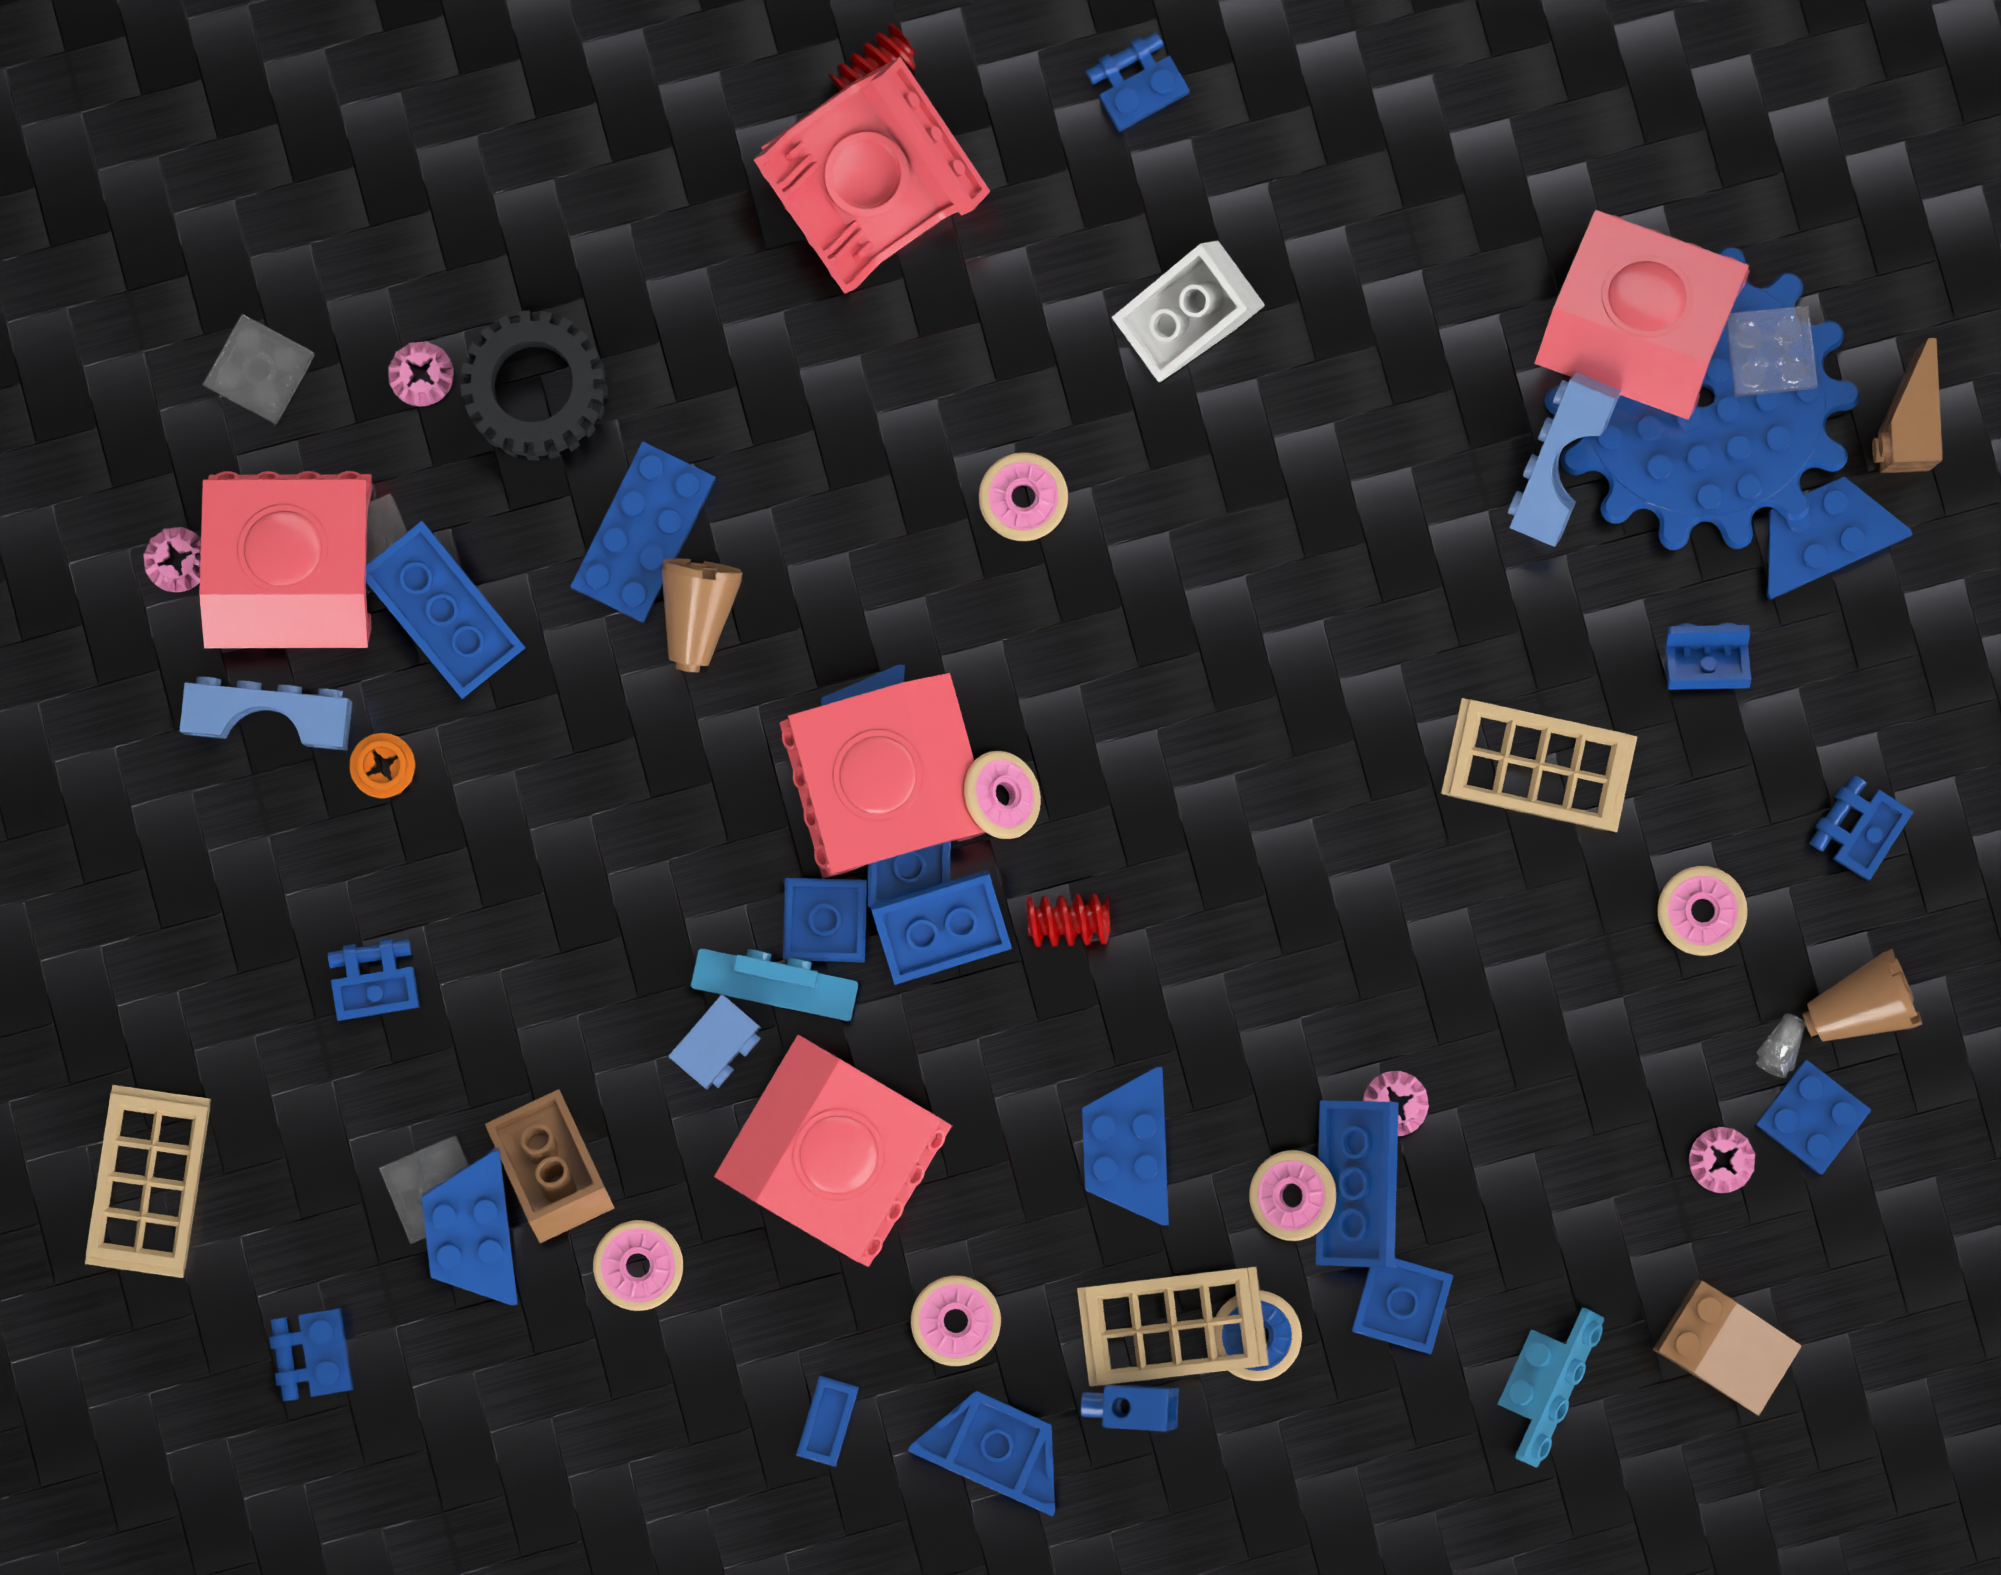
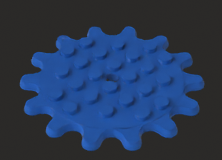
[1544,247,1860,550]

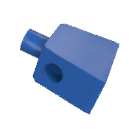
[1081,1384,1179,1431]

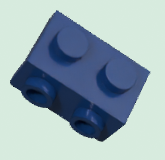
[1664,623,1751,690]

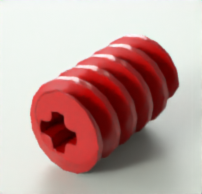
[828,23,916,91]
[1027,893,1110,947]

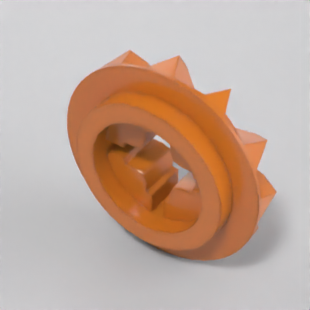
[350,733,416,799]

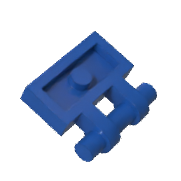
[1086,32,1190,132]
[1809,775,1913,881]
[328,938,420,1021]
[269,1308,353,1401]

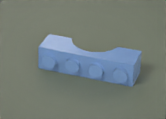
[1508,372,1621,547]
[180,677,352,750]

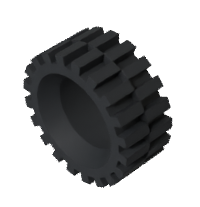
[460,310,608,461]

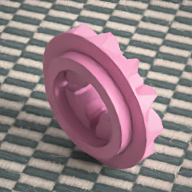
[388,341,454,406]
[143,527,201,592]
[1363,1071,1429,1136]
[1689,1127,1755,1193]

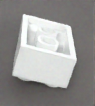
[1112,241,1265,382]

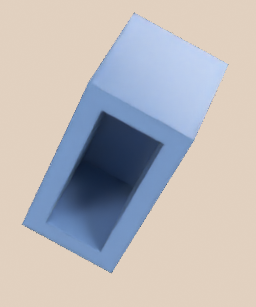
[668,994,761,1089]

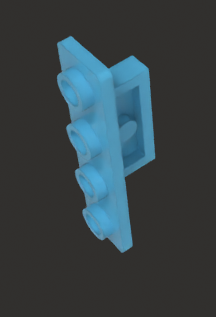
[691,949,858,1021]
[1498,1308,1604,1467]

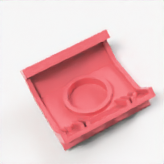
[754,57,990,294]
[1534,210,1750,420]
[199,471,372,648]
[780,673,986,879]
[714,1035,952,1267]

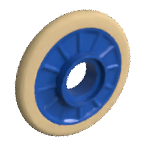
[1214,1290,1302,1381]

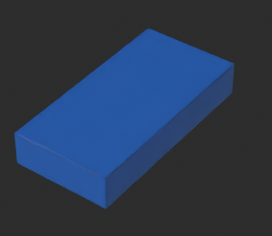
[796,1376,859,1467]

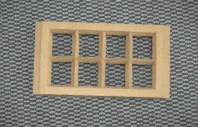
[1441,698,1637,832]
[85,1085,211,1278]
[1077,1266,1269,1387]

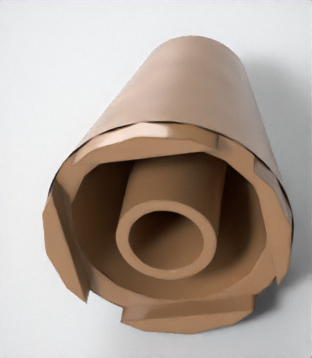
[662,558,743,672]
[1803,949,1923,1042]

